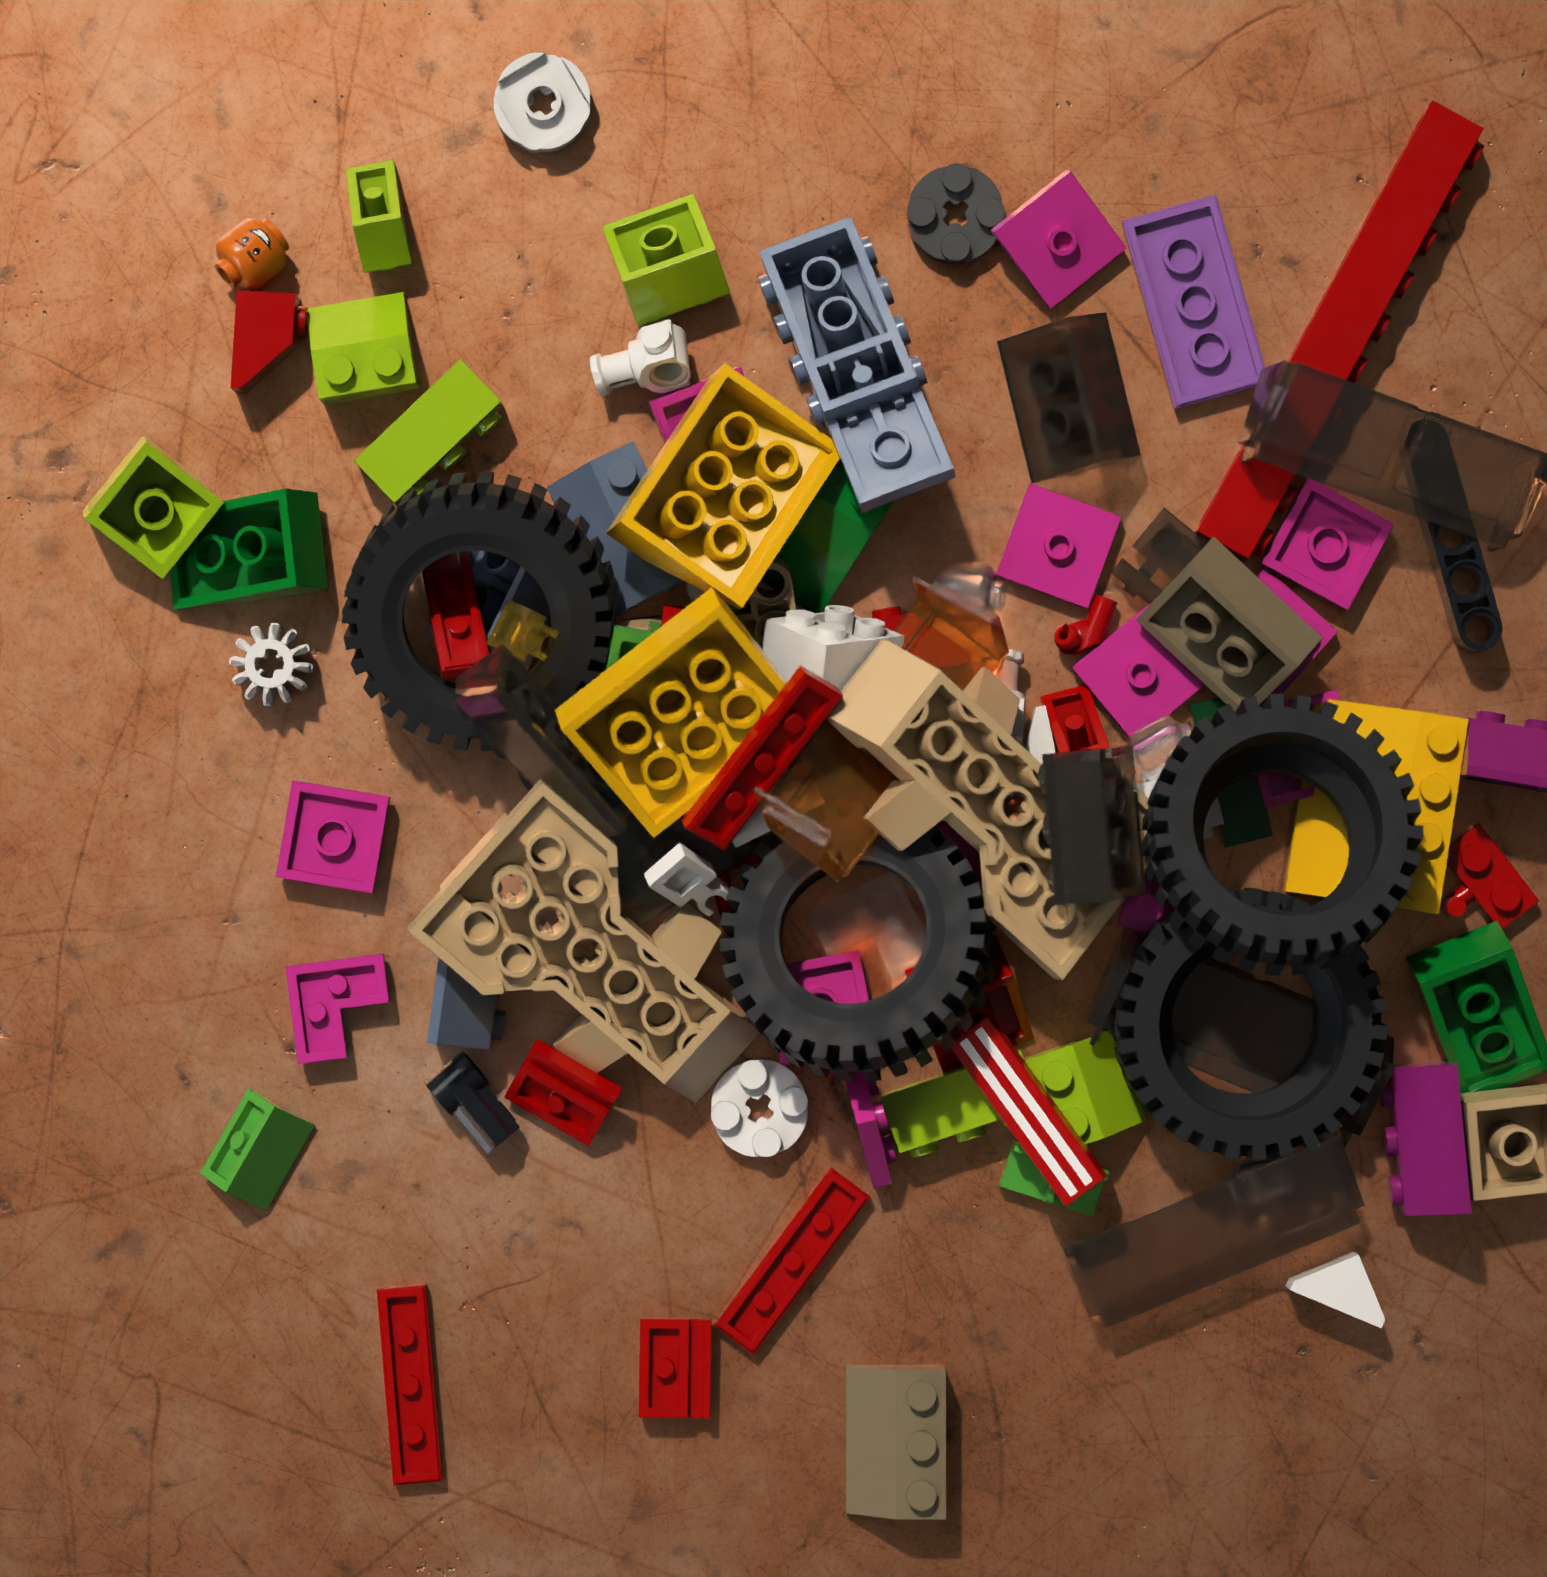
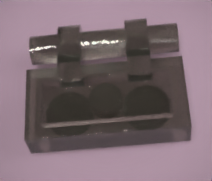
[1111,508,1207,605]

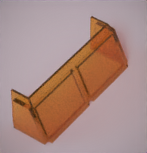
[753,576,1009,882]

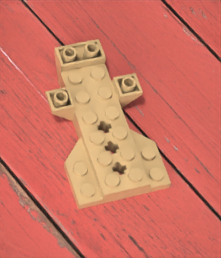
[826,639,1151,980]
[407,779,759,1103]

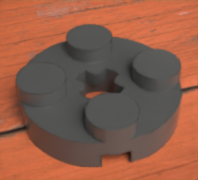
[907,163,1005,263]

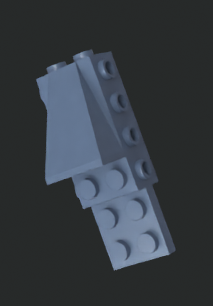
[757,217,956,512]

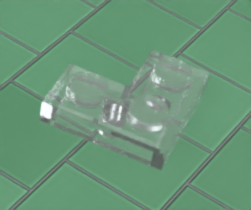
[806,872,926,979]

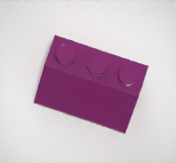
[1460,710,1547,793]
[1378,1061,1472,1216]

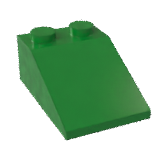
[760,459,895,613]
[169,488,329,610]
[1406,921,1547,1093]

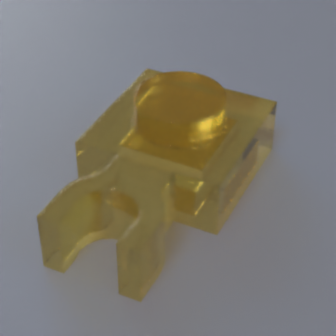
[487,600,559,662]

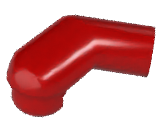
[1054,595,1117,655]

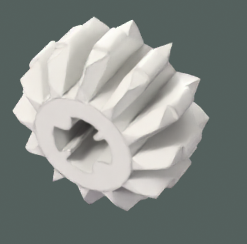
[229,623,314,707]

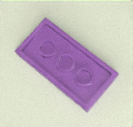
[1121,195,1269,410]

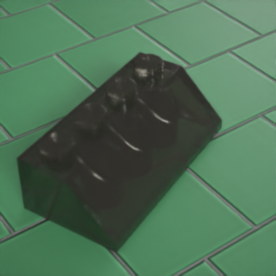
[454,644,628,836]

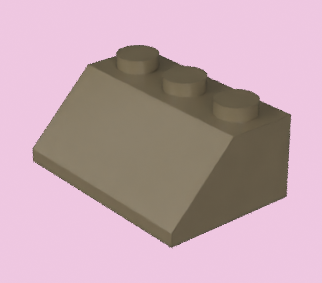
[1136,537,1323,712]
[846,1365,946,1520]

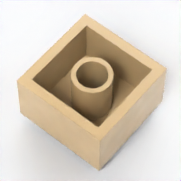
[1460,1084,1547,1201]

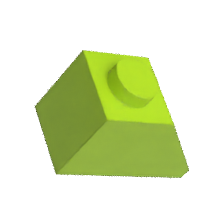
[346,159,412,273]

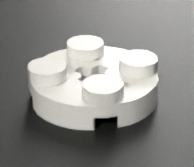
[494,53,591,153]
[711,1059,808,1157]

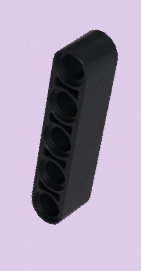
[1398,417,1503,653]

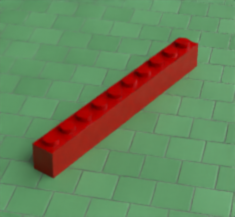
[1193,100,1485,562]

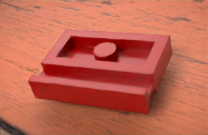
[504,1039,622,1147]
[639,1317,712,1419]

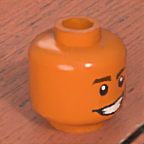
[215,217,289,291]

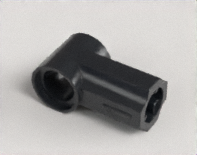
[424,1051,521,1154]

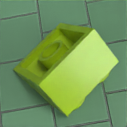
[602,193,730,326]
[308,292,420,405]
[83,435,224,579]
[1024,1028,1147,1145]

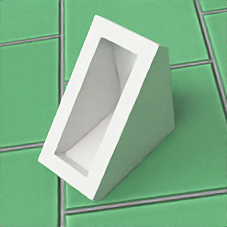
[1285,1251,1385,1329]

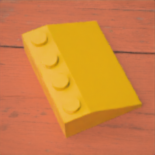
[606,363,840,609]
[555,587,787,838]
[1284,699,1469,914]

